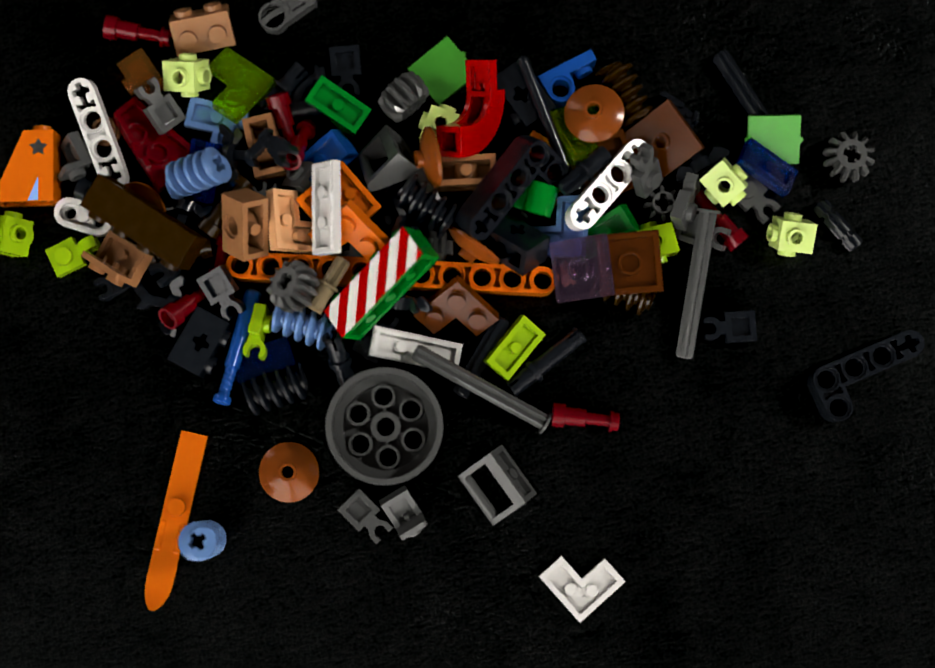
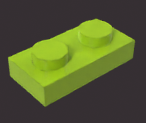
[483,315,546,381]

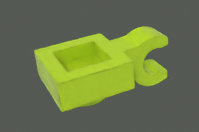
[45,235,101,278]
[243,303,272,361]

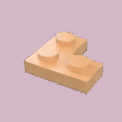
[266,188,312,254]

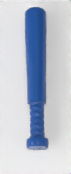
[213,289,262,406]

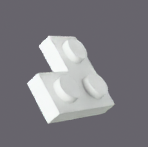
[539,556,626,623]

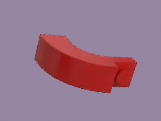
[436,59,505,158]

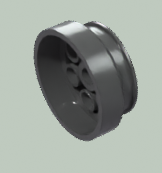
[325,367,444,485]

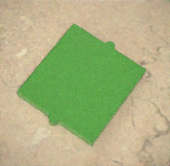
[408,36,468,106]
[744,114,803,165]

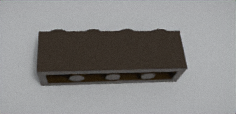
[80,173,207,272]

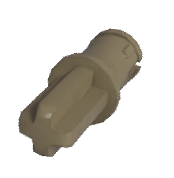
[305,256,350,315]

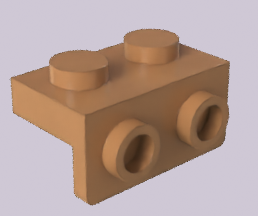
[168,1,236,57]
[81,230,154,288]

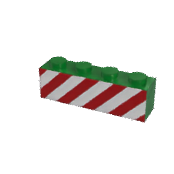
[324,227,440,340]

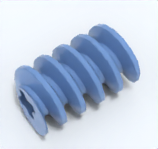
[165,147,232,200]
[271,306,336,351]
[178,520,227,561]

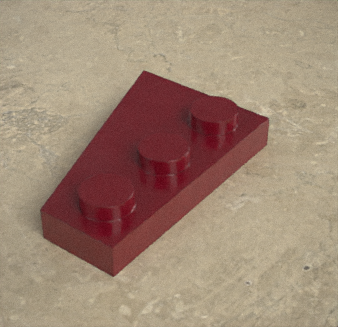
[112,97,197,194]

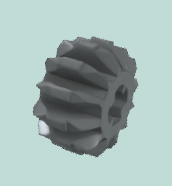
[378,71,430,123]
[823,132,875,183]
[266,260,321,314]

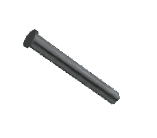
[676,208,721,359]
[412,345,553,434]

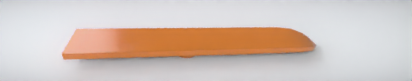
[144,430,208,611]

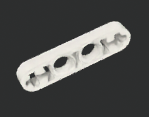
[67,78,130,185]
[565,139,646,232]

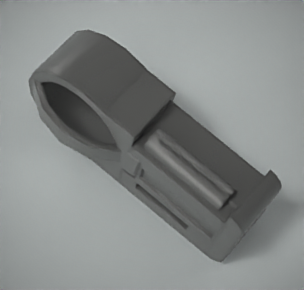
[258,0,318,35]

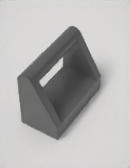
[357,125,420,192]
[458,445,537,526]

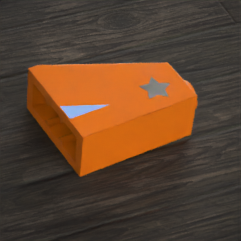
[0,125,61,207]

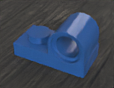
[537,49,597,109]
[303,129,358,182]

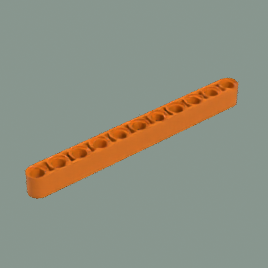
[226,253,557,297]

